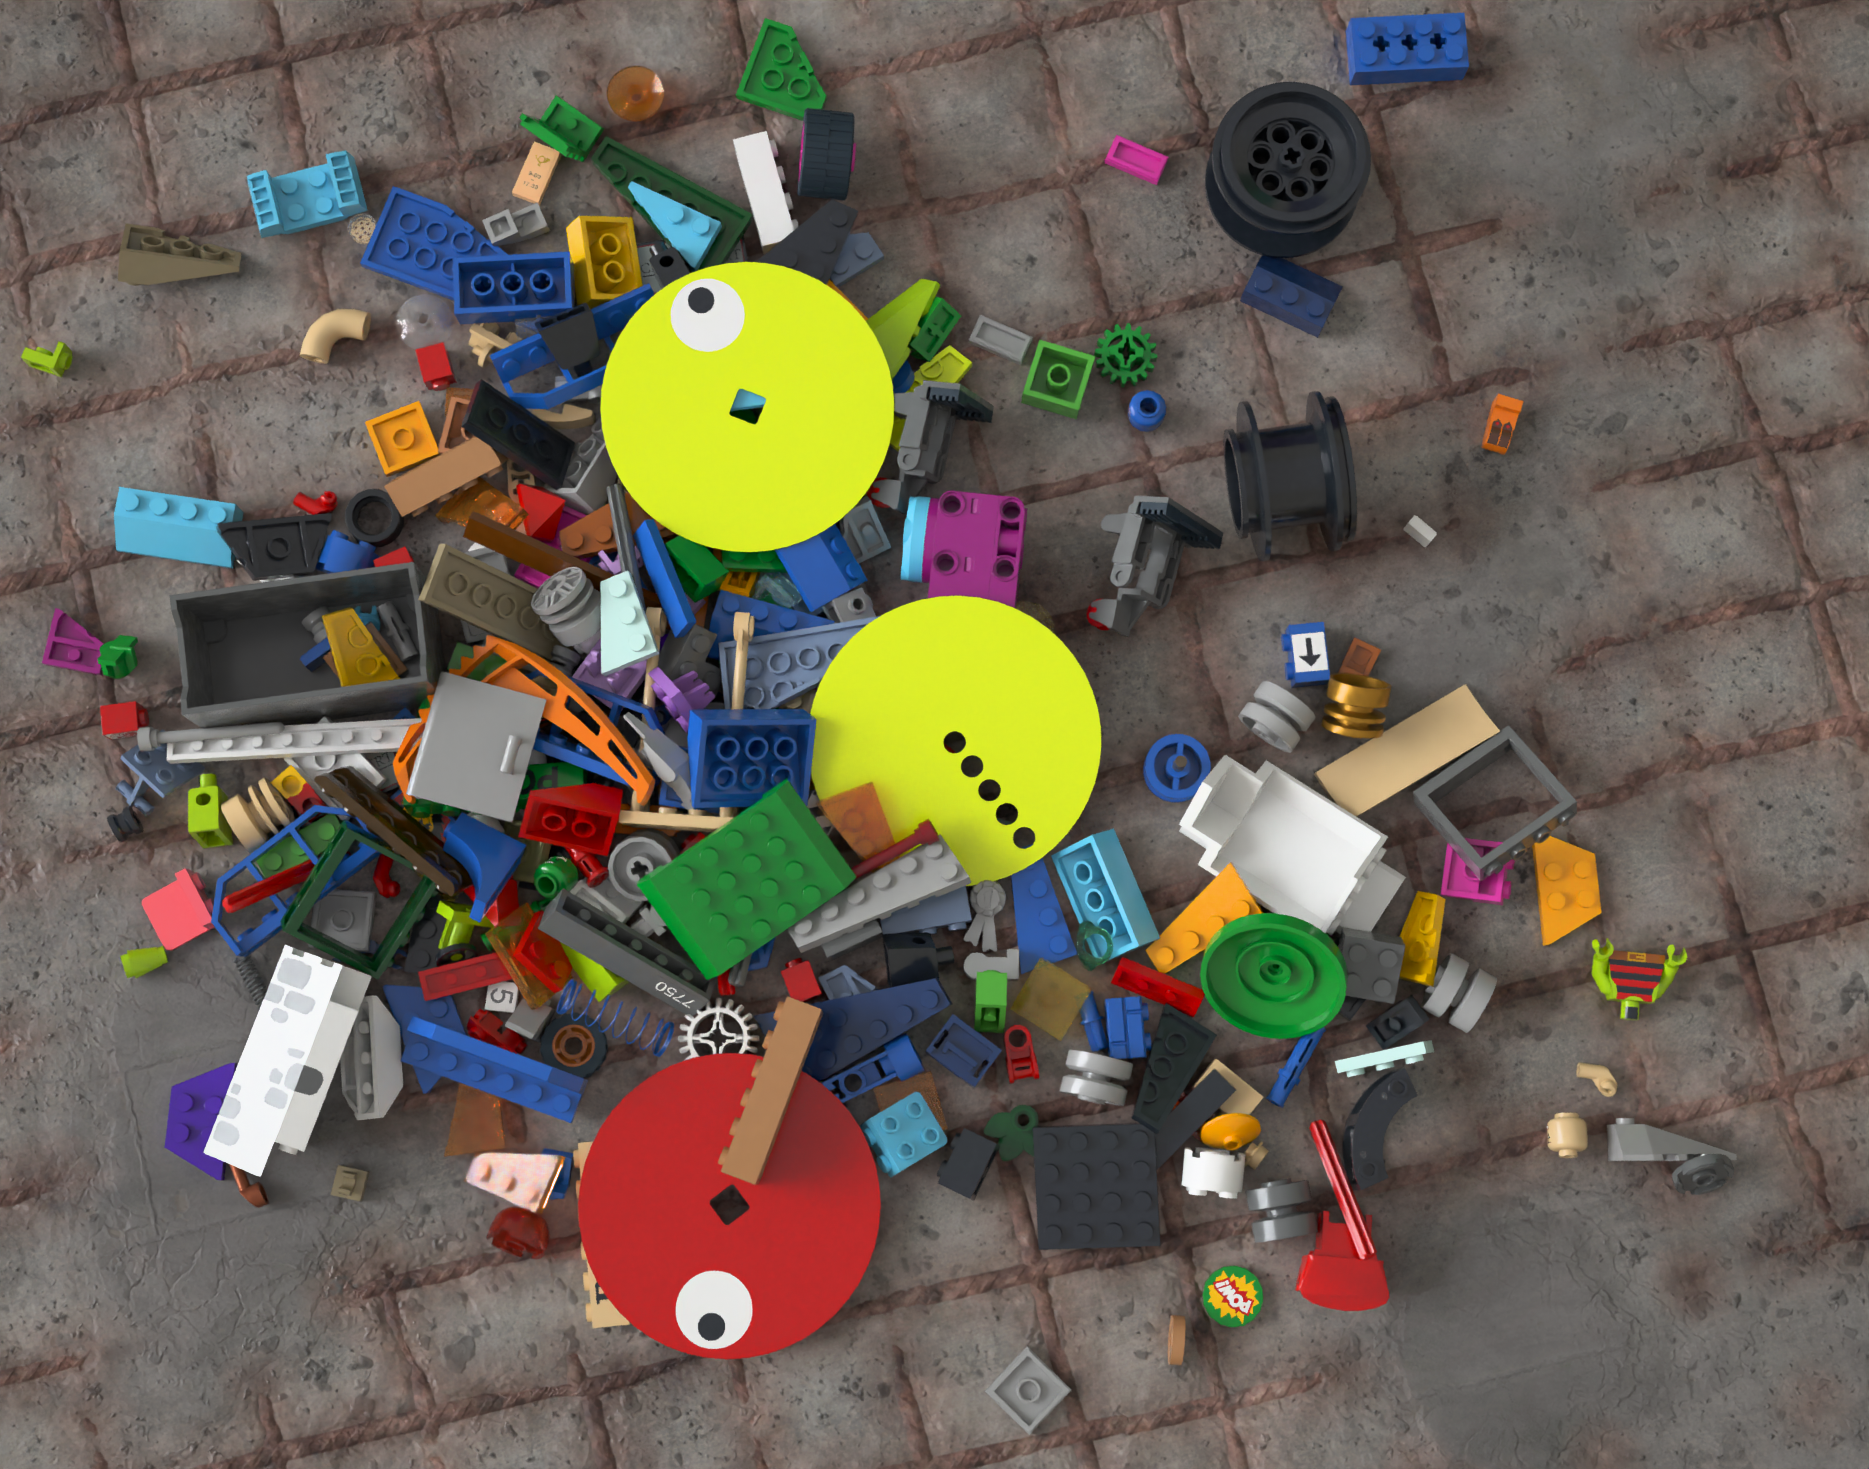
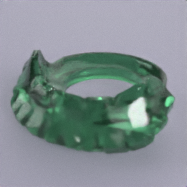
[1076,921,1113,971]

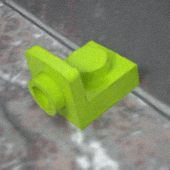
[21,341,73,378]

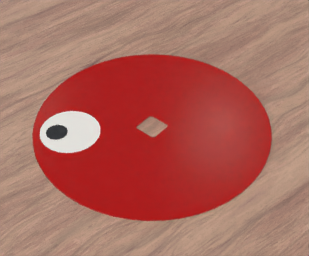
[578,1053,881,1359]

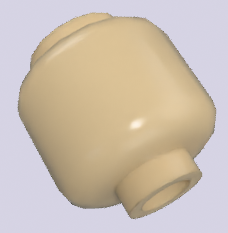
[1547,1113,1588,1158]

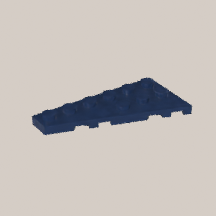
[754,978,953,1082]

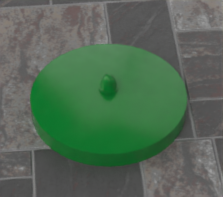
[1200,913,1348,1039]

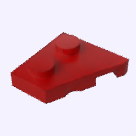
[513,910,573,993]

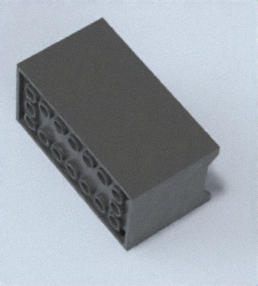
[169,562,445,728]

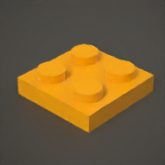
[365,401,439,477]

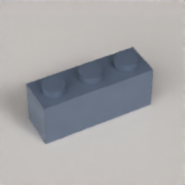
[880,886,972,935]

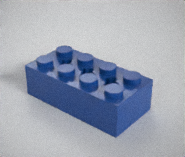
[1346,13,1469,85]
[453,252,576,324]

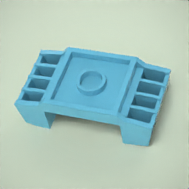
[247,151,368,238]

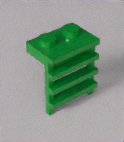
[519,95,605,162]

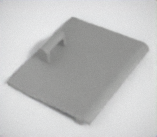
[406,672,547,822]

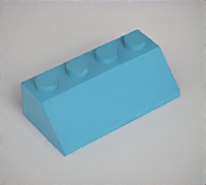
[114,487,244,569]
[1051,828,1160,965]

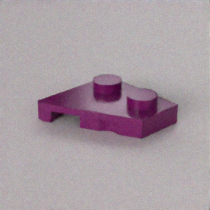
[42,608,104,676]

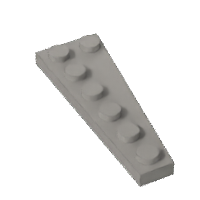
[786,834,971,953]

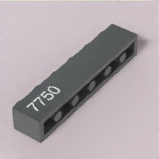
[538,888,717,1016]

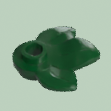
[984,1105,1039,1161]

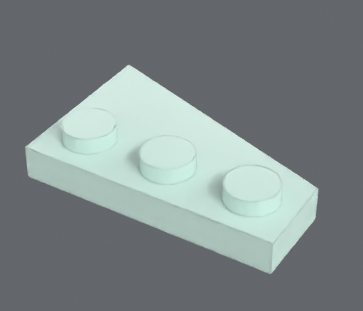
[600,570,660,676]
[1335,1040,1434,1077]

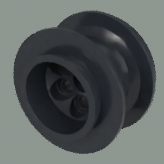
[1205,82,1371,258]
[1223,391,1357,561]

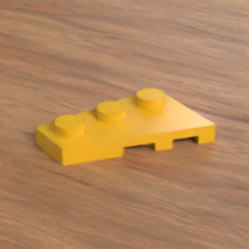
[322,607,401,687]
[1399,891,1446,987]

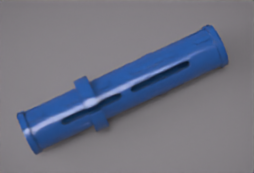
[1266,1027,1326,1108]

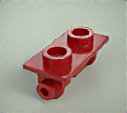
[466,1008,528,1054]

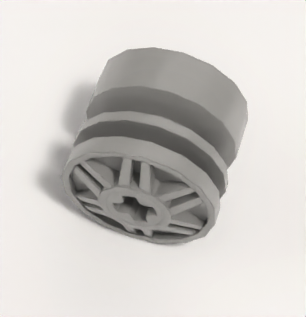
[531,566,601,646]

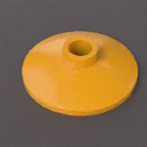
[1200,1113,1261,1150]

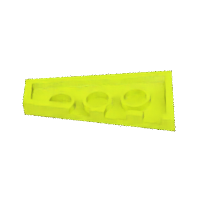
[889,345,972,452]

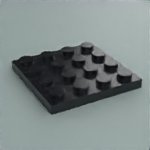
[1033,1123,1161,1250]

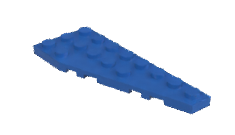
[360,186,547,332]

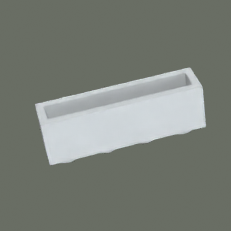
[733,131,799,255]

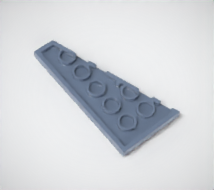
[718,616,880,709]

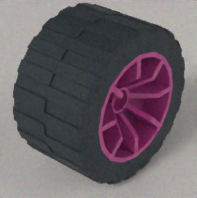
[797,108,856,200]

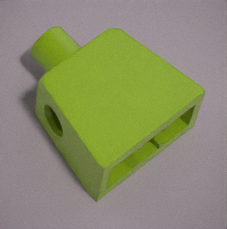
[188,774,233,849]

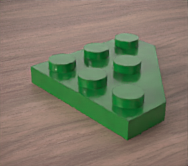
[736,18,827,121]

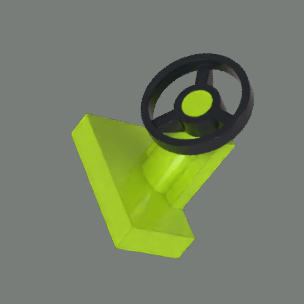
[435,901,502,967]

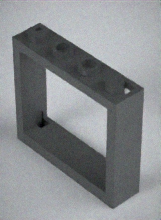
[1413,725,1577,881]

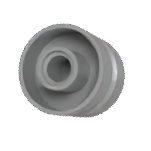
[1421,953,1497,1033]

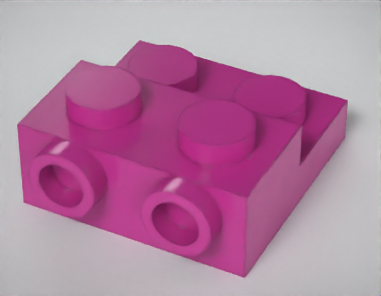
[1440,838,1515,905]

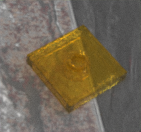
[1010,957,1092,1041]

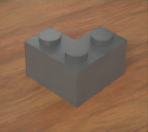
[658,624,722,698]

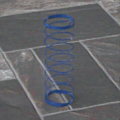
[557,979,674,1057]

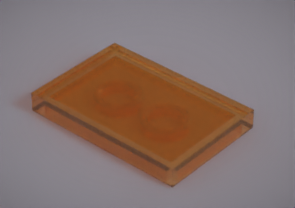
[485,902,573,1010]

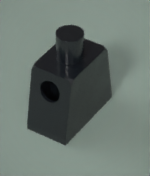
[649,242,690,290]
[534,302,601,378]
[882,932,954,988]

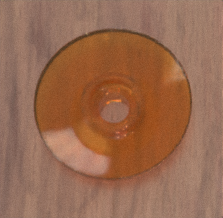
[607,66,664,121]

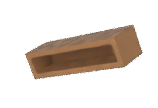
[384,436,508,517]

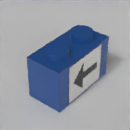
[1281,622,1330,688]

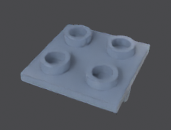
[115,729,205,817]

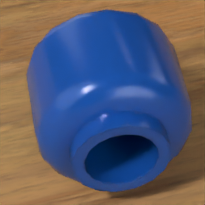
[1127,390,1167,432]

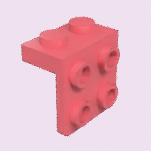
[142,868,215,951]

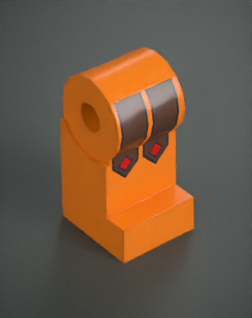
[1482,394,1524,455]

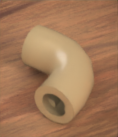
[300,309,371,364]

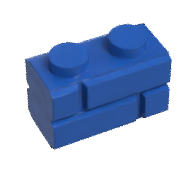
[1104,996,1151,1060]

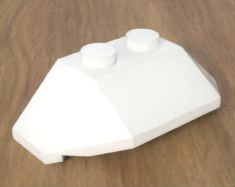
[340,996,403,1120]

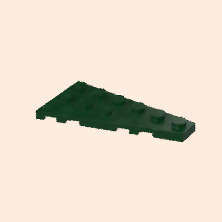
[591,136,754,271]

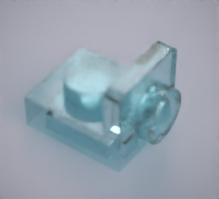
[752,571,802,608]

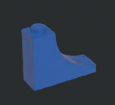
[443,812,526,923]

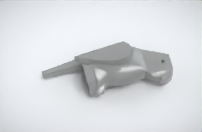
[623,712,694,810]

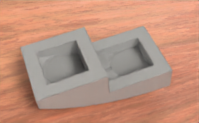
[482,203,550,246]

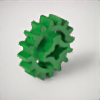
[1094,323,1157,387]

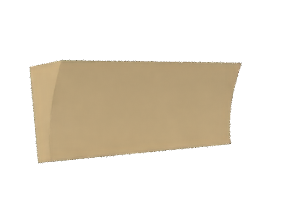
[1314,684,1500,817]

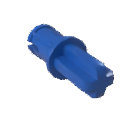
[1075,991,1108,1052]

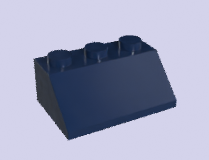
[1240,255,1343,338]

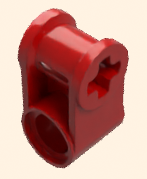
[1003,1025,1039,1084]

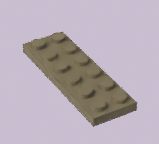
[418,544,574,661]

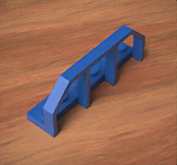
[489,283,655,409]
[525,669,666,787]
[211,805,385,957]
[400,1016,588,1123]

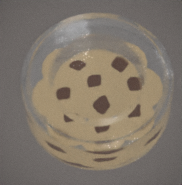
[348,213,377,244]

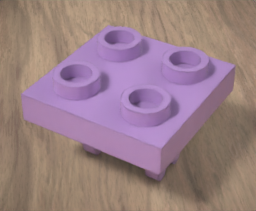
[572,638,647,711]

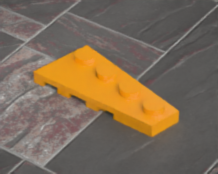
[1145,862,1263,974]

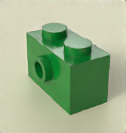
[665,535,729,603]

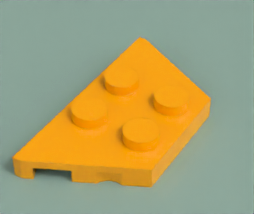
[1532,836,1602,946]

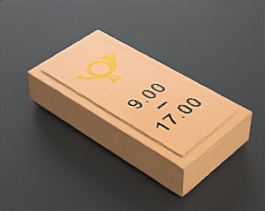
[512,141,562,206]

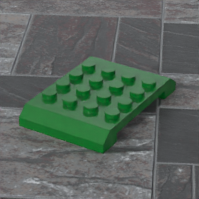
[637,778,856,980]

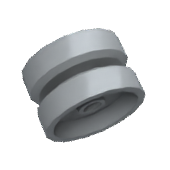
[1238,681,1316,753]
[608,828,680,901]
[1060,1050,1133,1106]

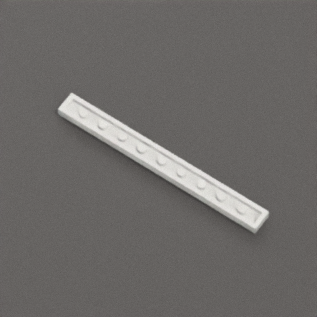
[167,718,424,764]

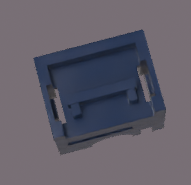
[925,1014,1002,1089]

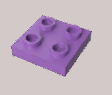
[648,666,715,734]

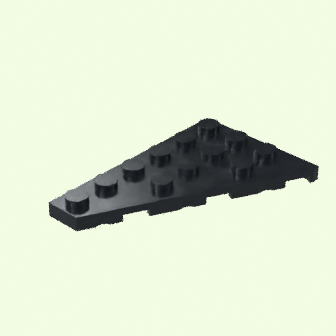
[756,199,859,285]

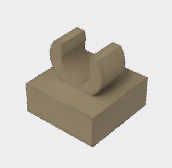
[331,1165,370,1202]

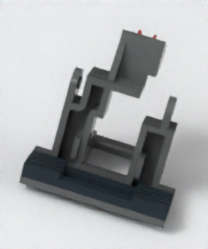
[866,380,994,514]
[1087,496,1223,637]

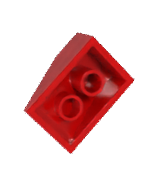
[518,783,623,856]

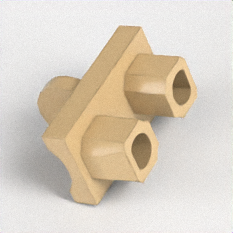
[469,323,523,368]

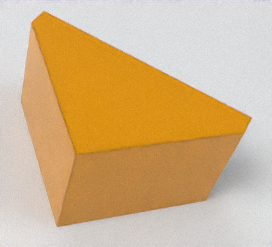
[720,571,760,598]

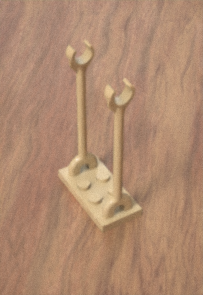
[619,607,755,832]

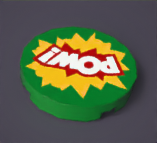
[1202,1265,1263,1327]

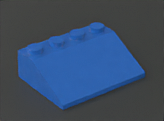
[687,709,816,808]

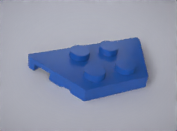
[382,985,468,1094]

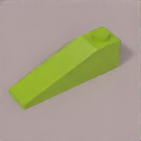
[866,278,940,380]

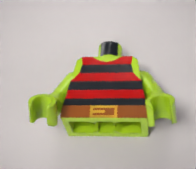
[1591,938,1687,1020]

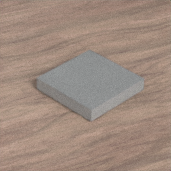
[308,889,377,952]
[985,1346,1071,1435]

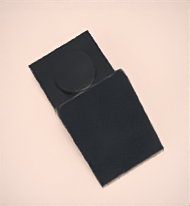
[1366,994,1429,1050]

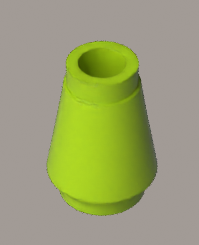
[121,946,168,979]

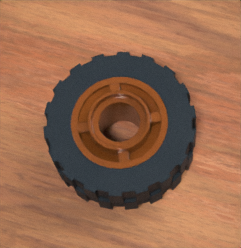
[540,1013,608,1078]

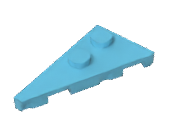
[628,181,722,272]

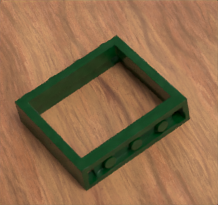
[280,819,438,979]

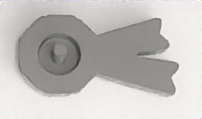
[964,880,1006,952]

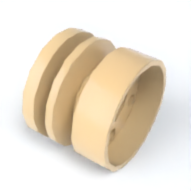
[221,777,299,854]

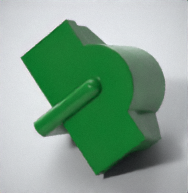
[97,635,138,679]

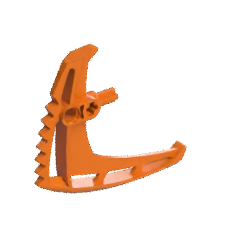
[393,635,655,806]

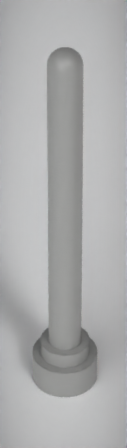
[137,722,285,751]

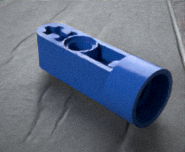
[821,1033,925,1103]

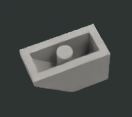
[505,993,556,1042]

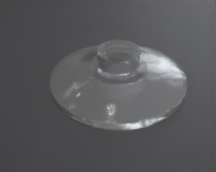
[396,294,454,350]

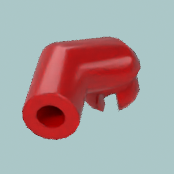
[293,491,338,515]
[373,854,400,898]

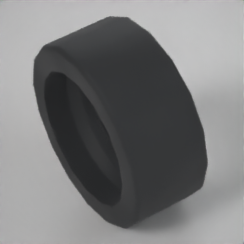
[345,489,404,547]

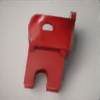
[1295,1211,1390,1311]

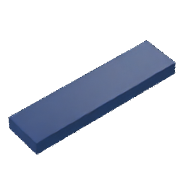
[633,519,696,638]

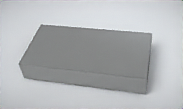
[968,315,1033,365]

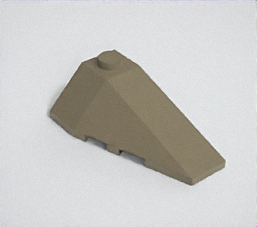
[118,223,241,286]

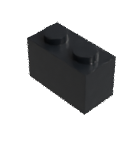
[937,1128,1000,1201]

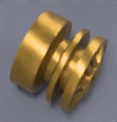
[1321,673,1391,739]

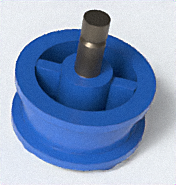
[1143,734,1211,803]

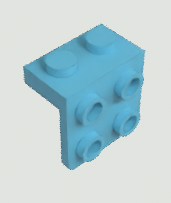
[860,1092,947,1178]

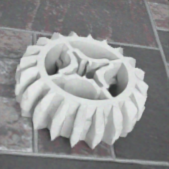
[678,998,760,1060]

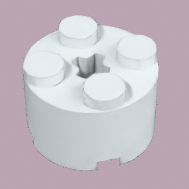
[1182,1147,1246,1198]

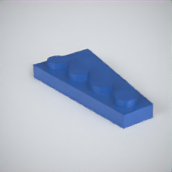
[1011,844,1077,975]

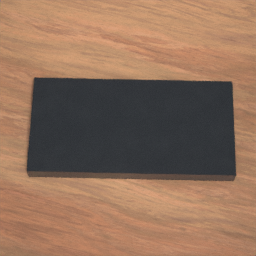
[461,379,575,490]

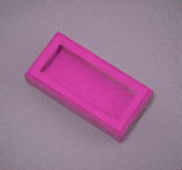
[1105,135,1169,185]

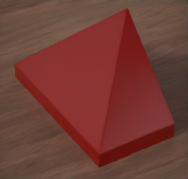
[516,483,566,542]

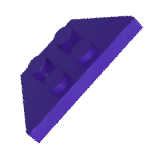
[164,1063,238,1180]

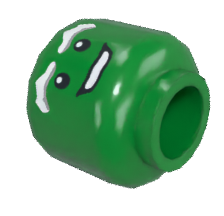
[533,856,578,900]

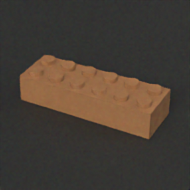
[718,996,823,1185]

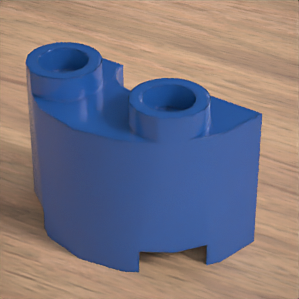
[315,530,380,574]

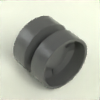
[1245,1178,1318,1243]

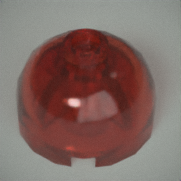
[486,1203,550,1260]

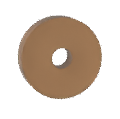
[1168,1315,1186,1366]

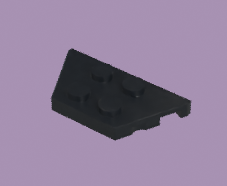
[216,513,332,581]

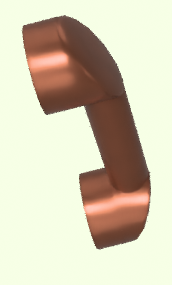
[229,1164,269,1208]

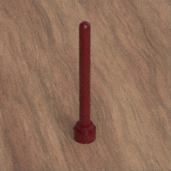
[851,819,940,880]

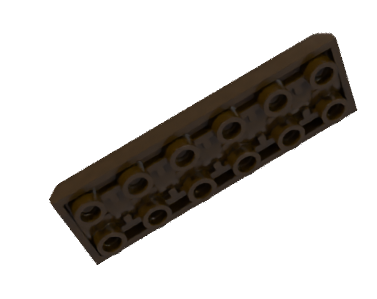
[313,766,474,897]

